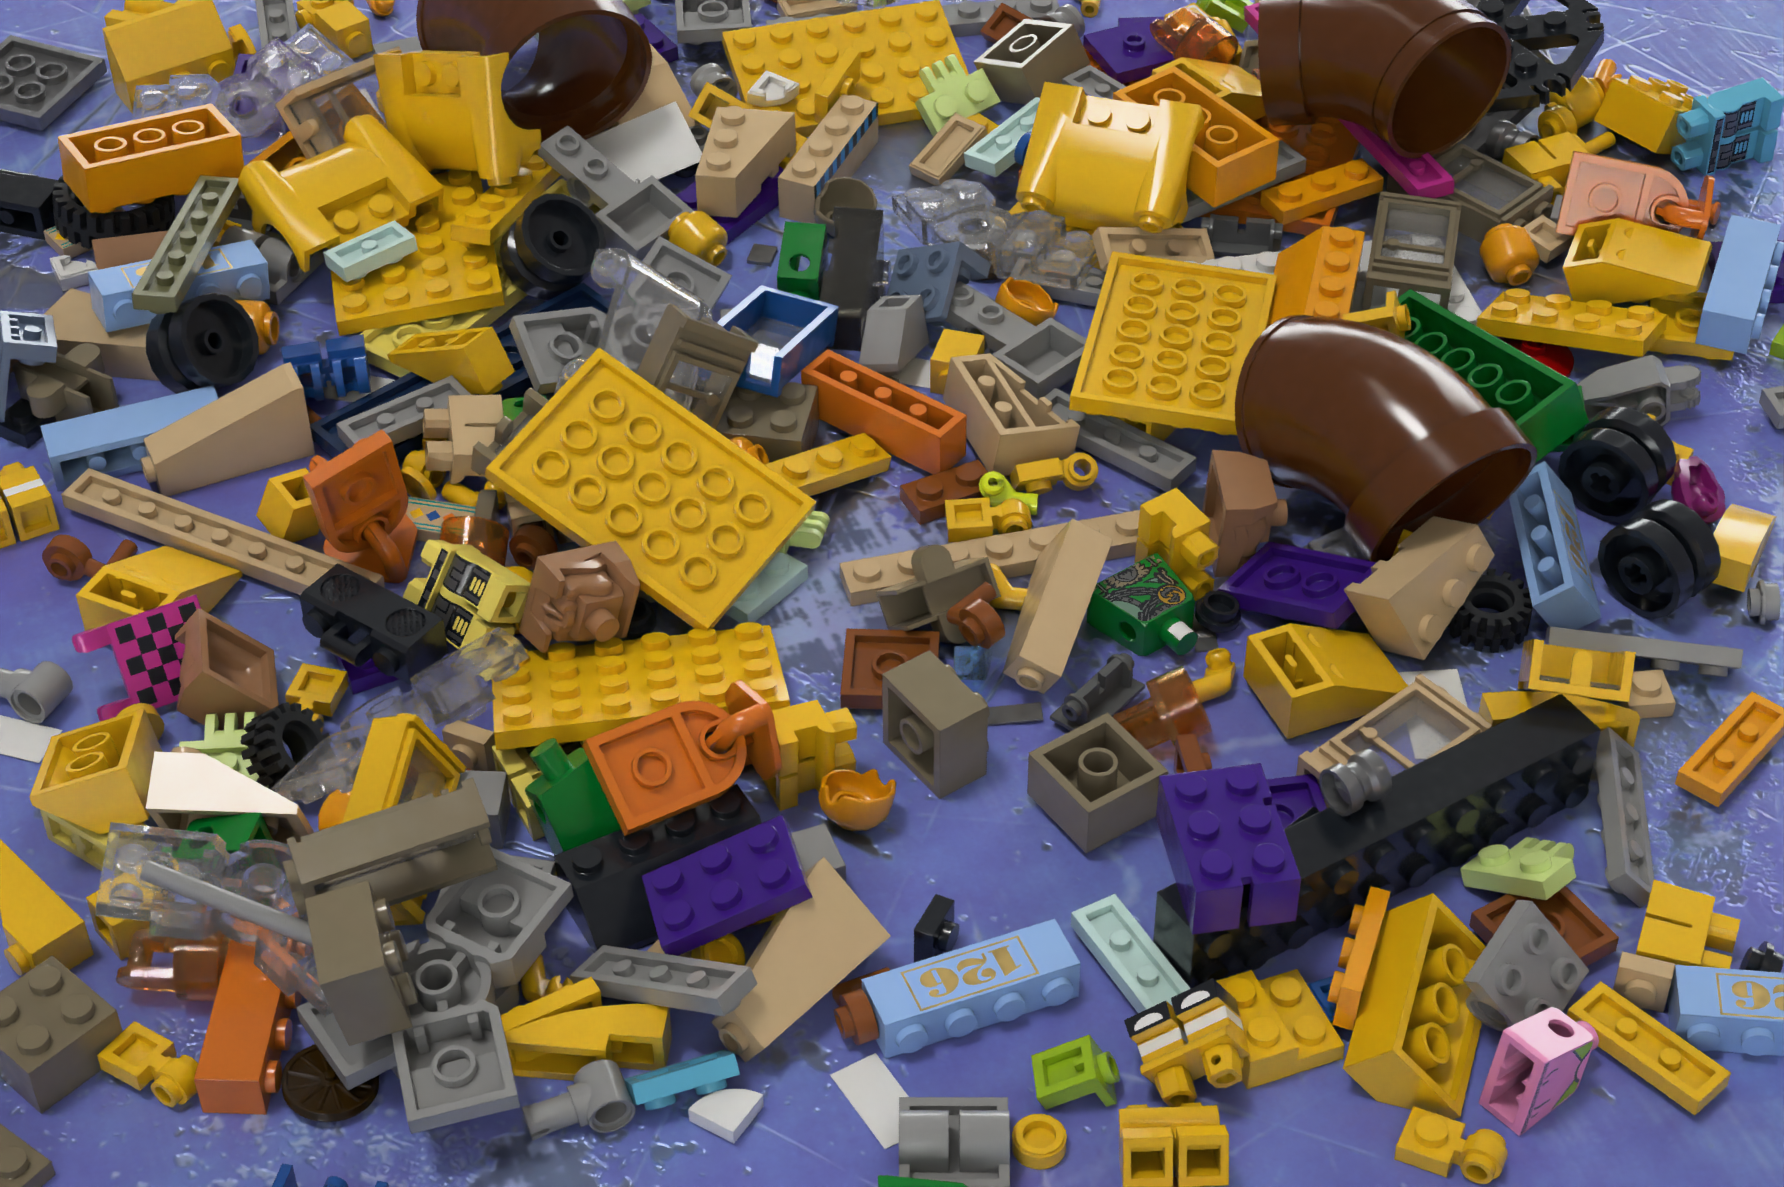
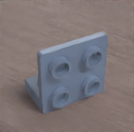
[887,241,991,323]
[0,310,58,422]

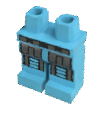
[1671,78,1784,176]

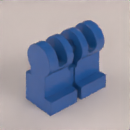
[281,334,371,401]

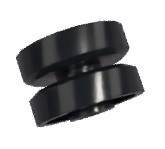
[499,194,606,300]
[146,292,259,394]
[1558,407,1677,523]
[1598,499,1721,619]

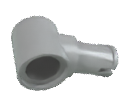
[0,661,73,724]
[522,1059,636,1140]

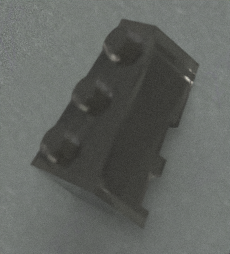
[820,207,891,351]

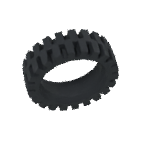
[53,175,175,249]

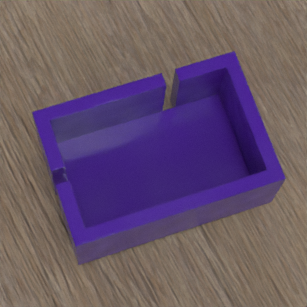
[1156,763,1301,935]

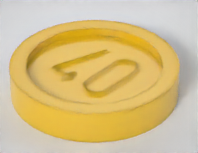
[401,466,437,500]

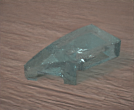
[954,645,993,680]

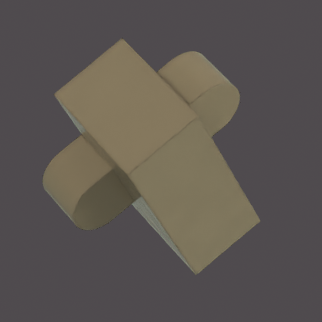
[13,343,119,422]
[876,545,1001,644]

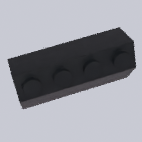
[554,784,762,953]

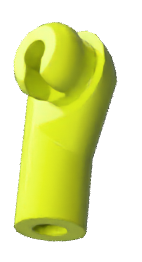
[979,471,1039,515]

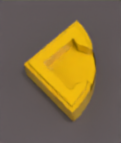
[228,24,258,63]

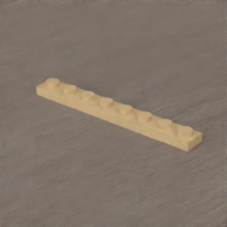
[61,468,385,595]
[839,510,1140,606]

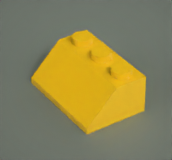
[102,0,236,114]
[29,708,163,835]

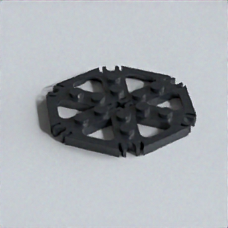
[1476,0,1604,113]

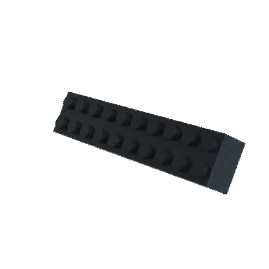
[1153,694,1601,988]

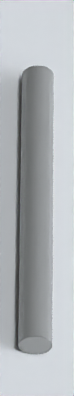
[140,860,313,947]

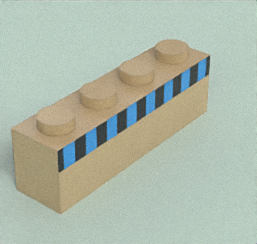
[778,94,878,223]

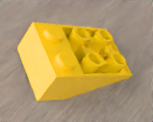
[1152,57,1266,121]
[1594,75,1708,155]
[1562,218,1712,304]
[76,545,242,631]
[1243,623,1408,739]

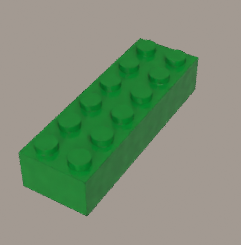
[1398,289,1589,464]

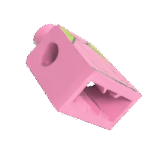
[1478,1007,1599,1136]

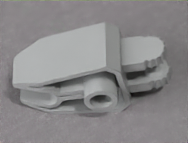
[1577,355,1701,427]

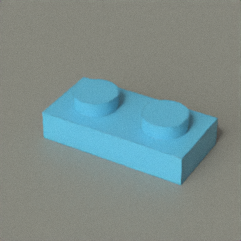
[624,1049,740,1110]

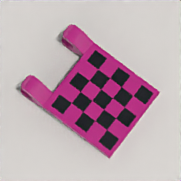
[72,595,201,721]

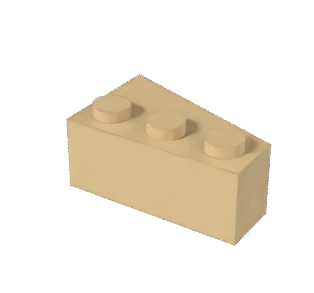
[695,106,796,218]
[943,353,1080,476]
[1344,516,1495,660]

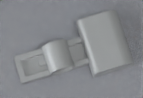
[538,125,694,267]
[945,281,1086,400]

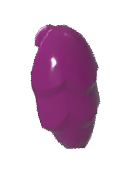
[1671,456,1726,525]

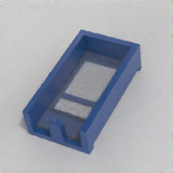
[697,285,839,397]

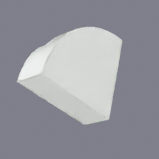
[747,70,799,107]
[49,255,98,291]
[688,1088,764,1144]

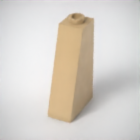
[44,288,160,381]
[140,362,315,497]
[1002,518,1113,694]
[712,857,891,1063]

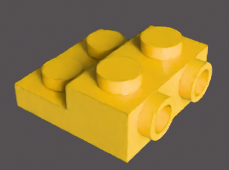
[1217,969,1345,1089]

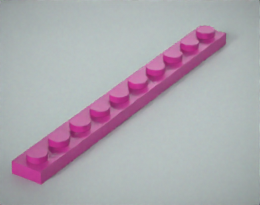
[1244,2,1454,199]

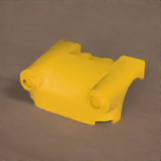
[373,50,541,186]
[1016,82,1205,234]
[238,114,444,273]

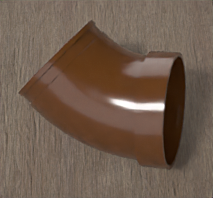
[416,0,652,143]
[1258,0,1511,159]
[1235,315,1537,562]

